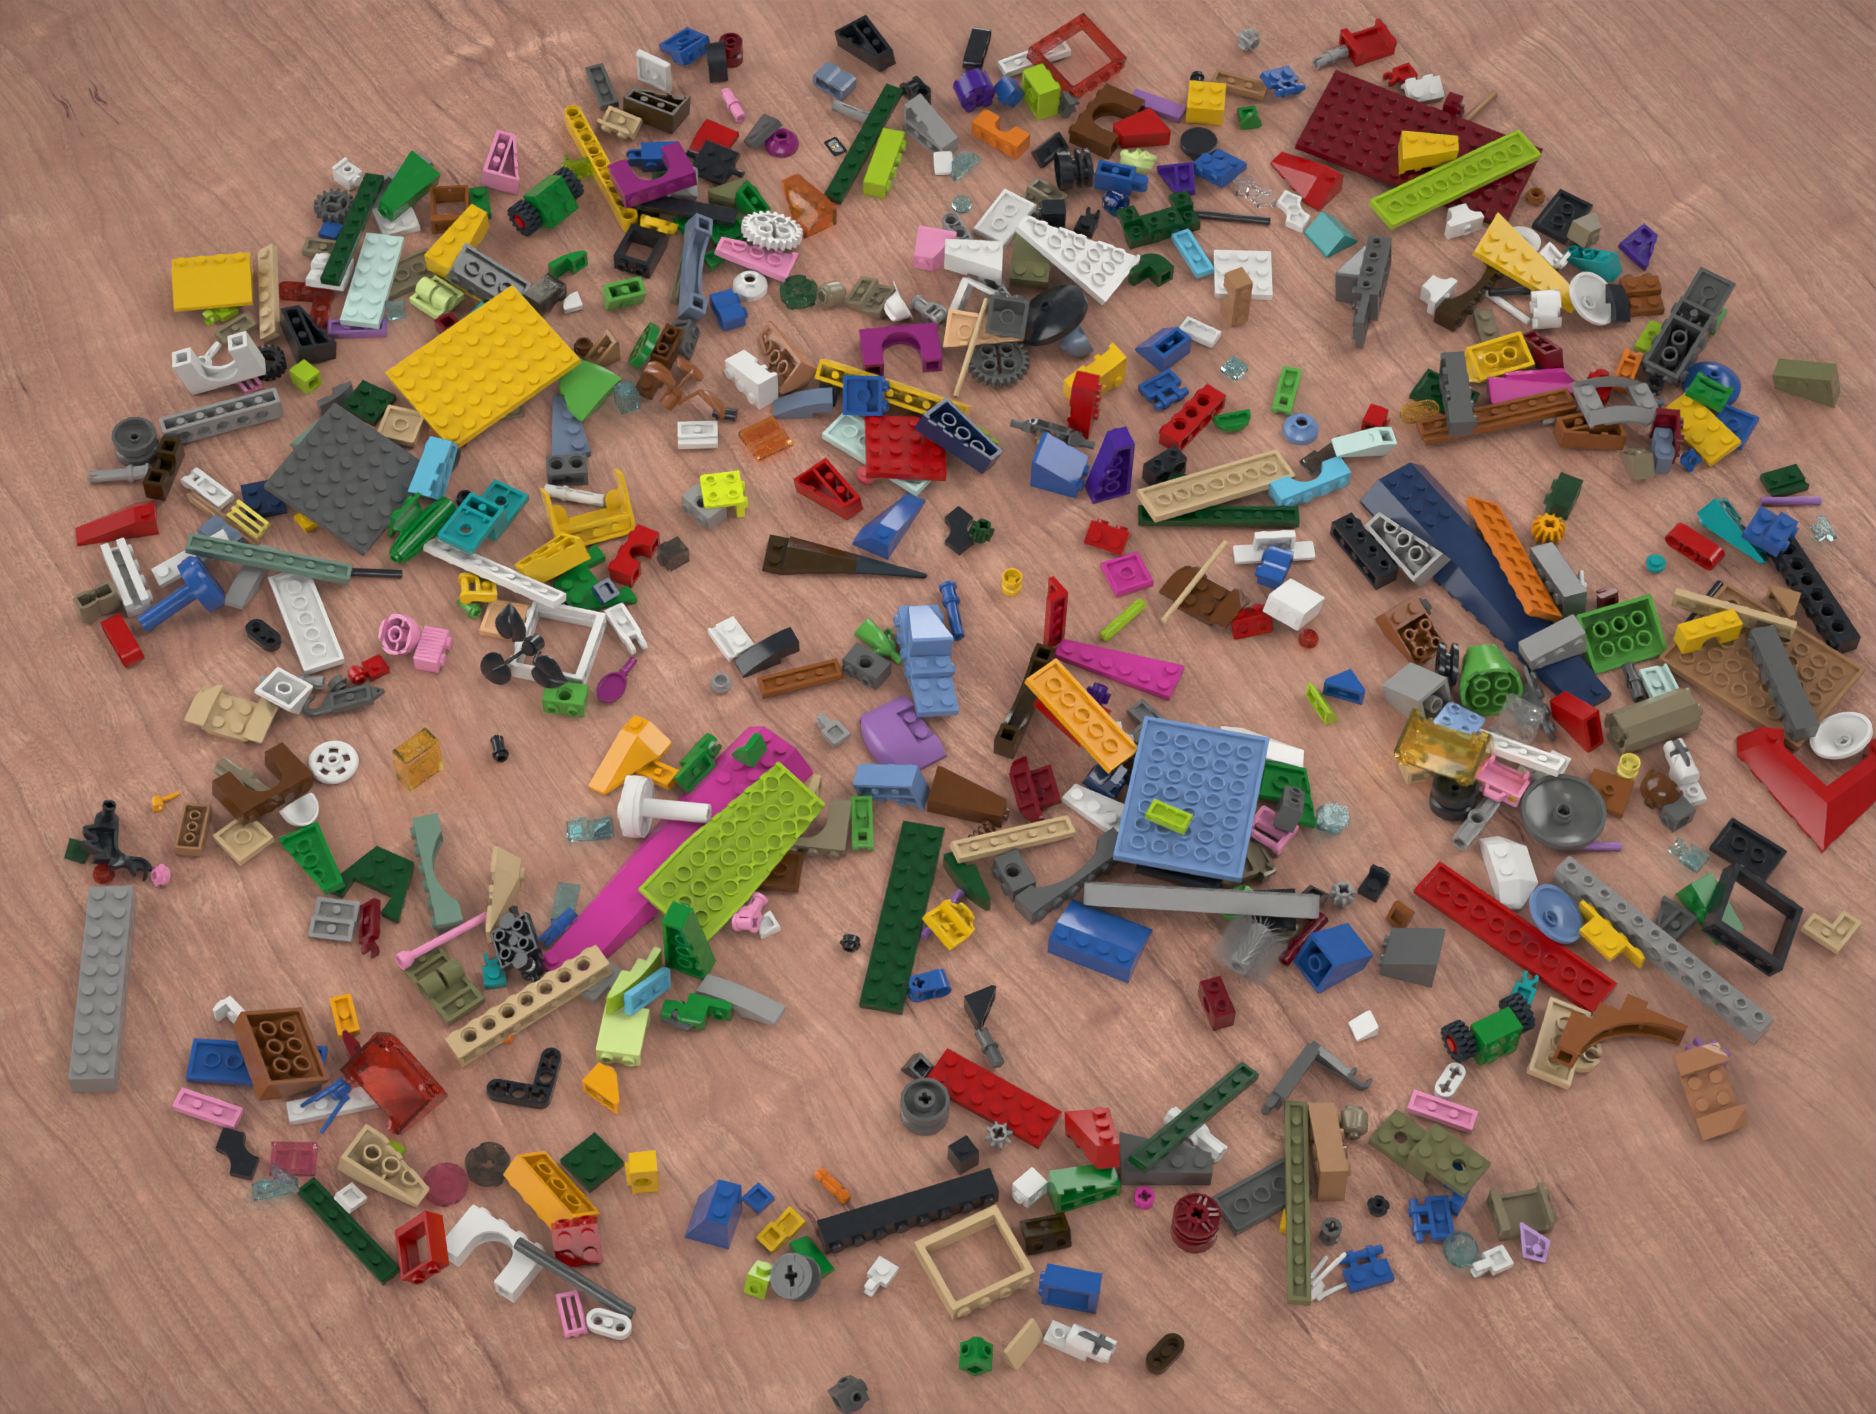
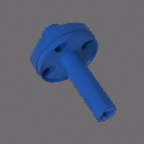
[137,556,226,632]

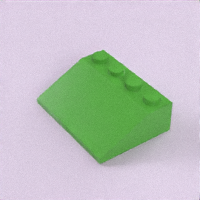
[1575,594,1668,674]

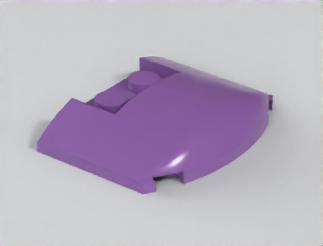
[860,695,947,770]

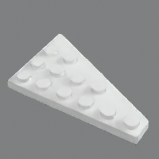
[1014,215,1140,305]

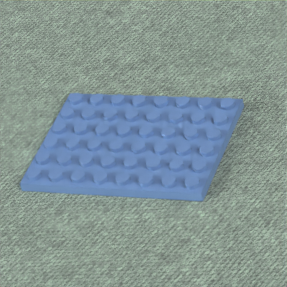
[1113,716,1270,883]

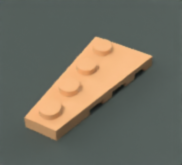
[943,309,1023,348]

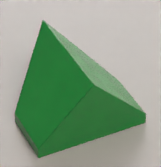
[736,180,771,216]

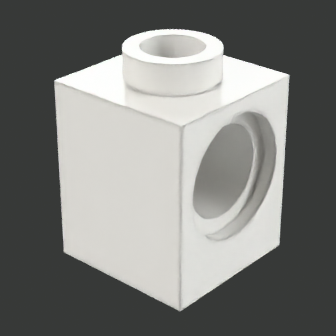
[1012,1167,1048,1209]

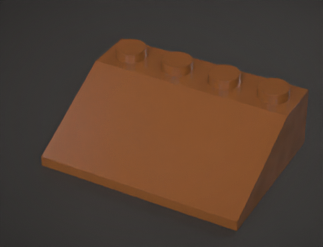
[232,1007,329,1101]

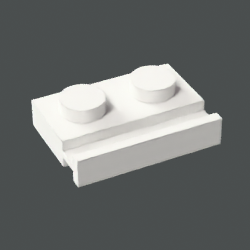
[678,421,718,449]
[708,616,755,662]

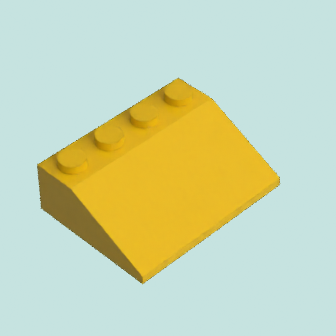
[171,252,253,312]

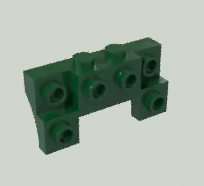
[1116,190,1201,250]

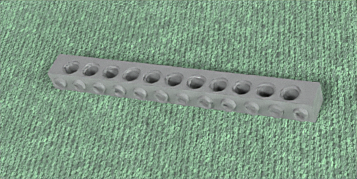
[1552,856,1774,1045]

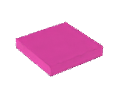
[1100,551,1154,598]

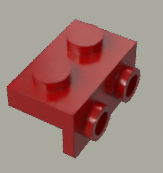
[1083,518,1131,556]
[1230,604,1273,640]

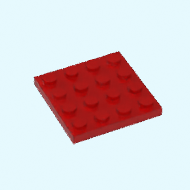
[864,415,947,481]

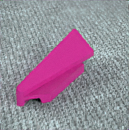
[1486,368,1576,404]

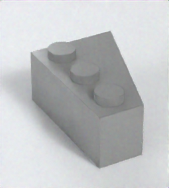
[1518,614,1587,671]

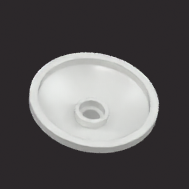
[1569,272,1611,326]
[1810,712,1873,760]

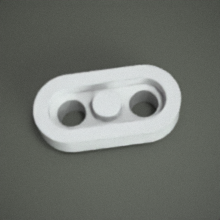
[586,1308,632,1340]

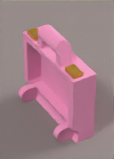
[1474,754,1533,808]

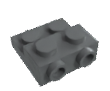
[985,292,1030,340]

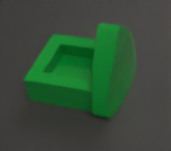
[1237,106,1262,130]
[731,733,768,768]

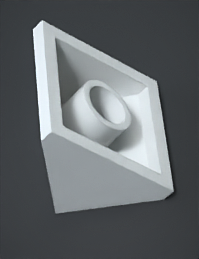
[254,667,313,715]

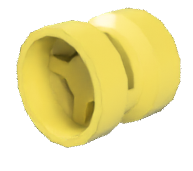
[1616,753,1641,781]

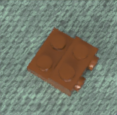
[1618,273,1665,317]

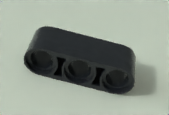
[962,26,992,71]

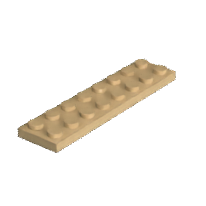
[1136,449,1296,523]

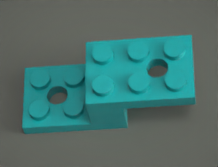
[437,479,529,555]

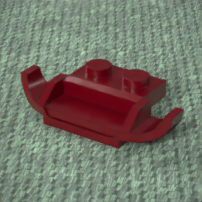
[1008,756,1062,823]

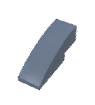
[773,387,833,419]

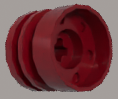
[1170,1193,1221,1254]

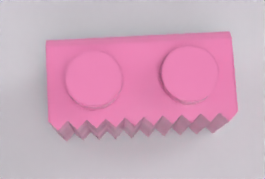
[413,626,453,673]

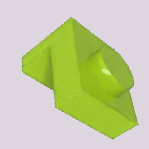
[743,1260,772,1300]

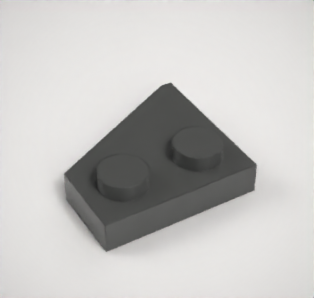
[744,114,782,149]

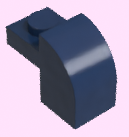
[1082,763,1127,799]

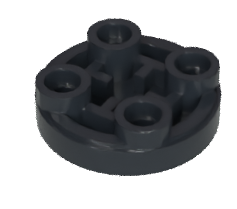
[1180,127,1218,161]

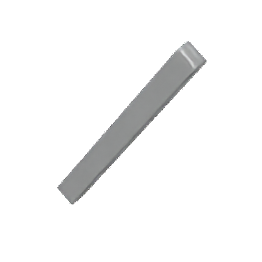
[1083,882,1320,919]

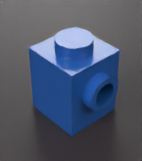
[994,75,1026,108]

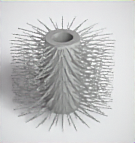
[1210,910,1289,988]

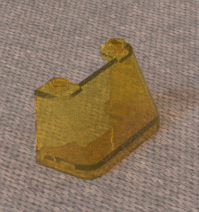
[1394,708,1494,786]

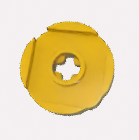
[640,214,679,235]

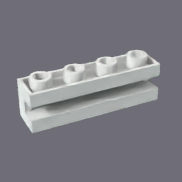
[100,538,153,618]

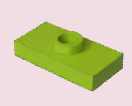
[1634,320,1662,354]
[1145,799,1193,835]

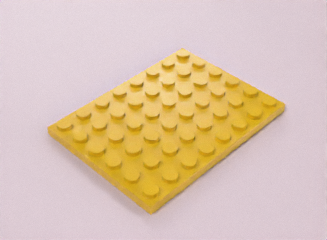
[385,285,581,448]

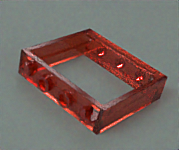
[1026,13,1127,99]

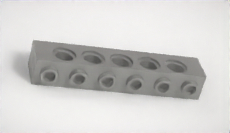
[158,387,284,444]

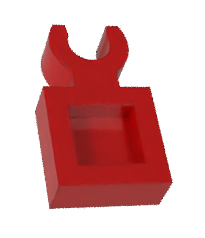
[1383,62,1418,87]

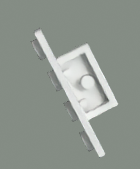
[1233,530,1315,564]

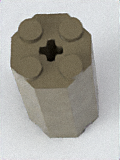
[1604,687,1703,754]

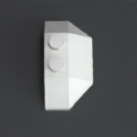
[1478,836,1538,911]

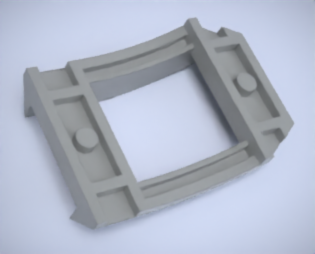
[1570,376,1659,429]

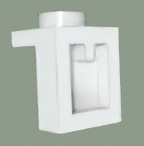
[213,996,245,1024]

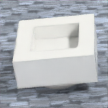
[334,1182,368,1214]

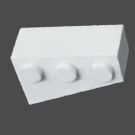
[724,350,778,410]

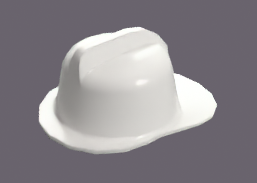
[884,281,913,322]

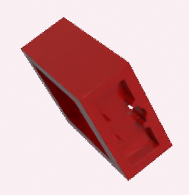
[395,1210,450,1285]

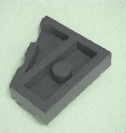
[1656,895,1698,942]

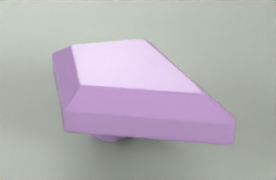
[1520,1222,1551,1263]

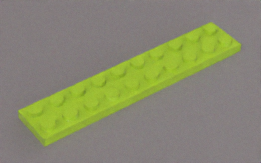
[1369,129,1542,230]

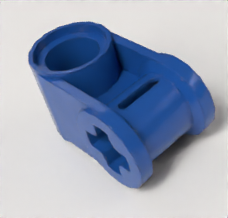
[908,968,952,1002]

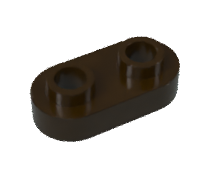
[1145,1333,1185,1374]

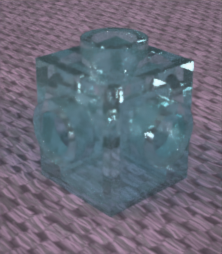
[1316,802,1350,835]

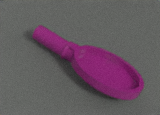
[597,657,637,703]

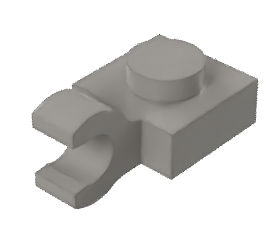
[816,713,851,749]

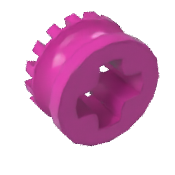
[1134,1186,1155,1210]

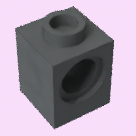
[1659,795,1696,833]

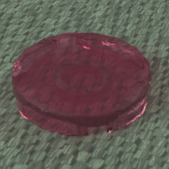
[423,1162,469,1207]

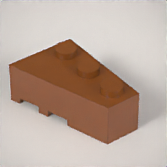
[1553,406,1627,450]

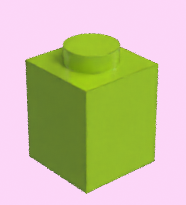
[289,359,322,395]

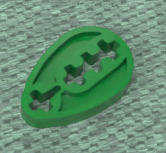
[628,322,660,369]

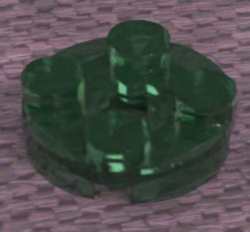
[779,275,818,310]

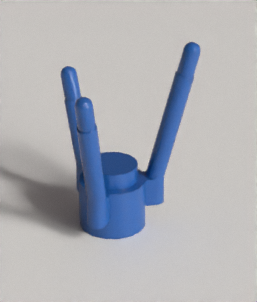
[300,1077,352,1134]

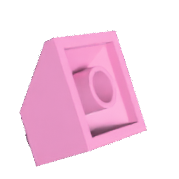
[914,225,957,271]

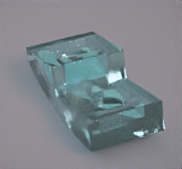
[566,815,614,842]

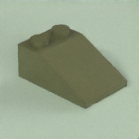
[1009,232,1051,289]

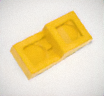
[756,1206,807,1253]

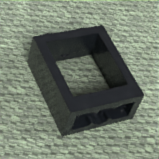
[613,223,668,279]

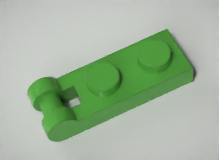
[1271,366,1302,416]
[851,796,874,851]

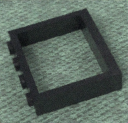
[1701,862,1804,977]

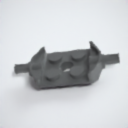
[1010,418,1096,450]

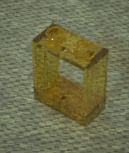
[392,727,444,792]

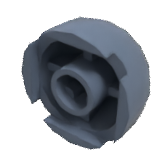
[1058,324,1094,357]

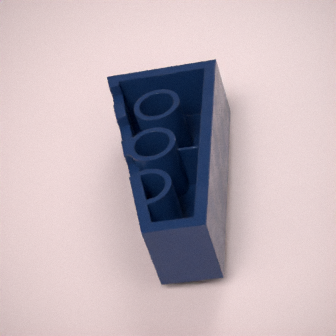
[914,397,1003,474]

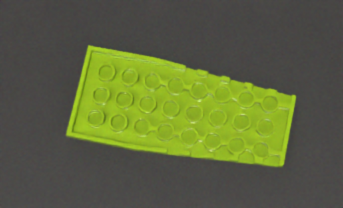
[638,762,825,942]

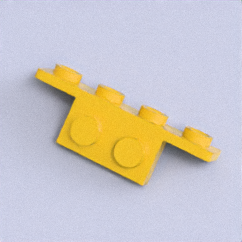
[1579,900,1645,969]

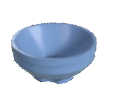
[1282,413,1319,445]

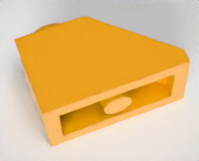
[582,1062,621,1115]

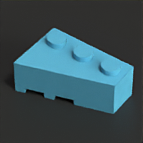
[408,436,458,501]

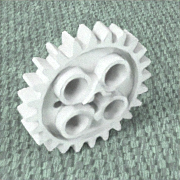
[741,211,803,251]

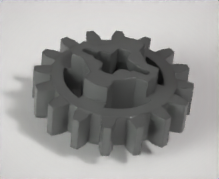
[313,188,354,223]

